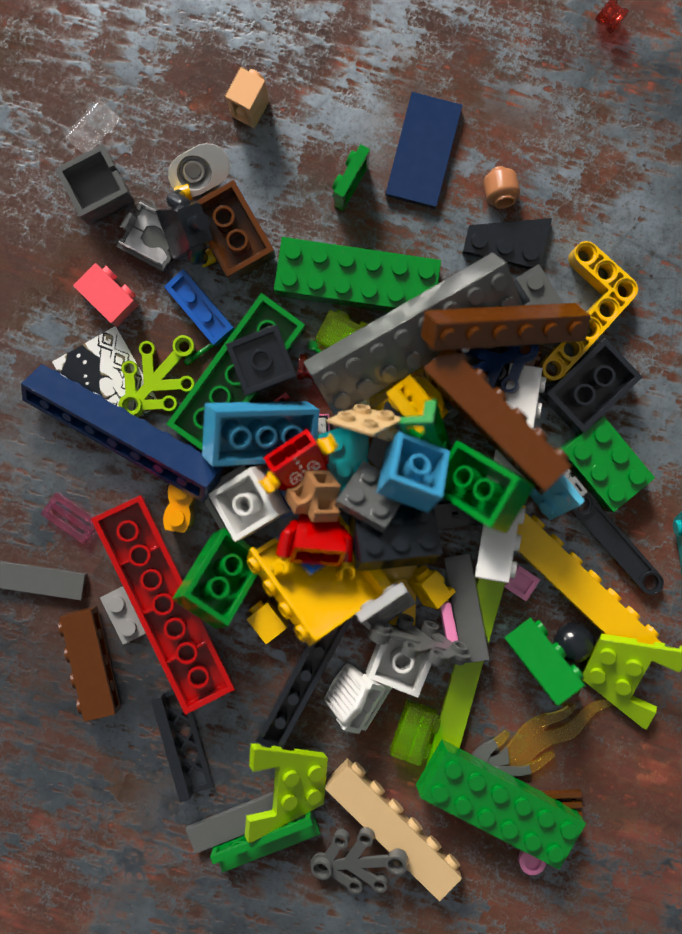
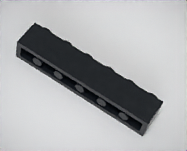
[256,616,354,748]

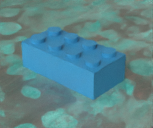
[202,401,320,466]

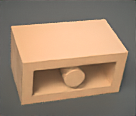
[225,67,269,129]

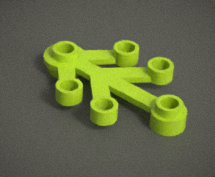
[118,335,195,417]

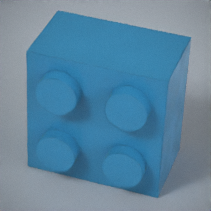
[377,431,450,512]

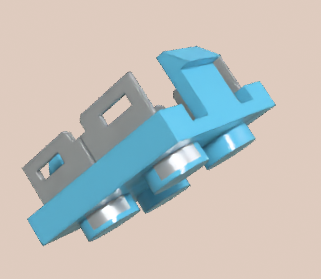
[530,469,587,520]

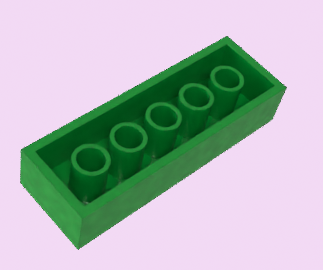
[274,237,441,312]
[166,293,306,450]
[416,739,586,870]

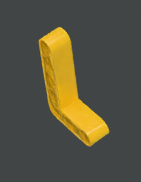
[538,241,638,383]

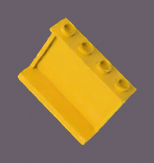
[247,514,392,647]

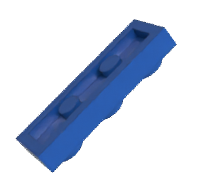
[164,269,235,347]

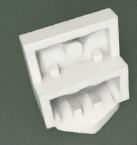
[324,663,392,734]

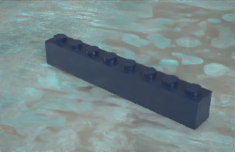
[21,364,223,503]

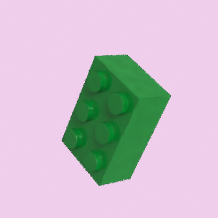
[559,416,655,512]
[442,440,535,534]
[172,527,258,629]
[504,617,585,706]

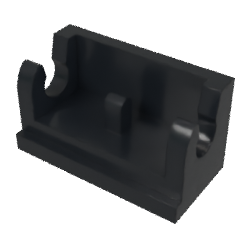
[434,502,482,530]

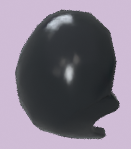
[553,623,595,663]

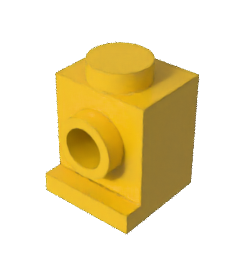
[407,565,456,609]

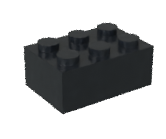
[540,338,643,434]
[348,505,443,572]

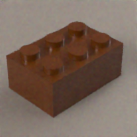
[195,180,276,283]

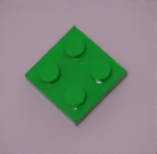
[332,144,370,212]

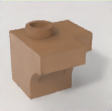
[285,470,341,522]

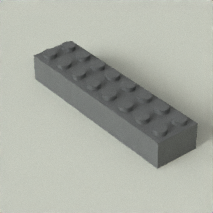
[303,253,522,416]

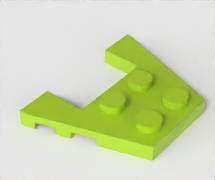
[582,634,682,730]
[245,743,328,843]

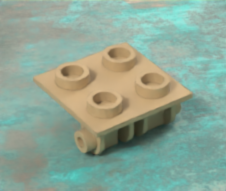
[326,404,400,442]

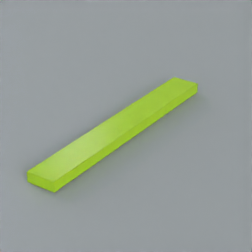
[426,578,505,765]

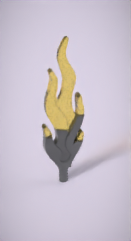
[471,700,615,776]

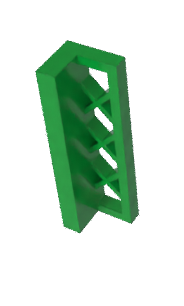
[399,400,452,451]
[210,810,321,873]

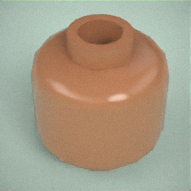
[483,166,520,209]

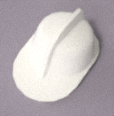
[168,143,230,197]

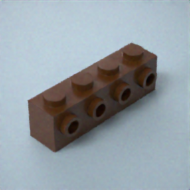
[58,606,121,722]

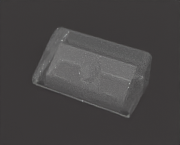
[63,98,121,154]

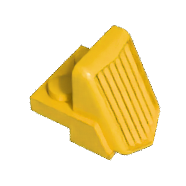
[374,371,449,433]

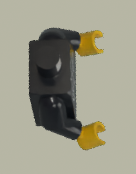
[156,184,217,268]

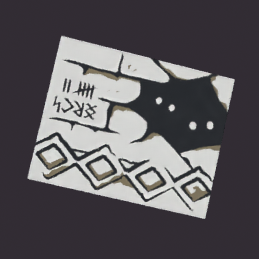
[52,326,156,418]

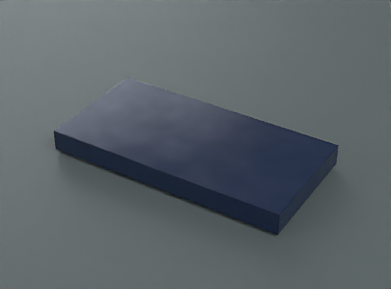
[385,92,462,209]

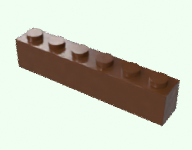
[421,303,591,351]

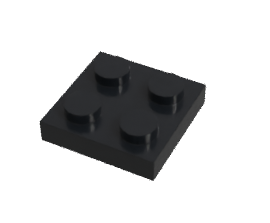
[226,324,297,396]

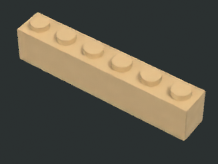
[325,758,462,901]

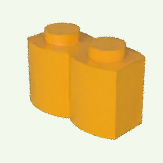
[163,484,197,533]

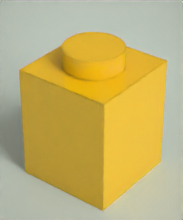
[246,599,288,644]

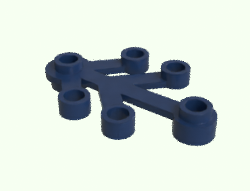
[460,344,539,394]

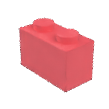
[73,263,139,327]

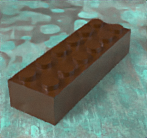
[424,349,571,495]

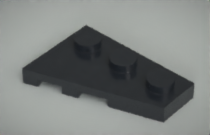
[462,218,552,269]

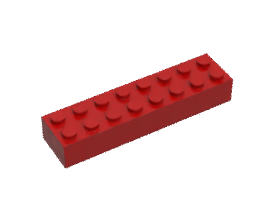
[91,495,235,715]

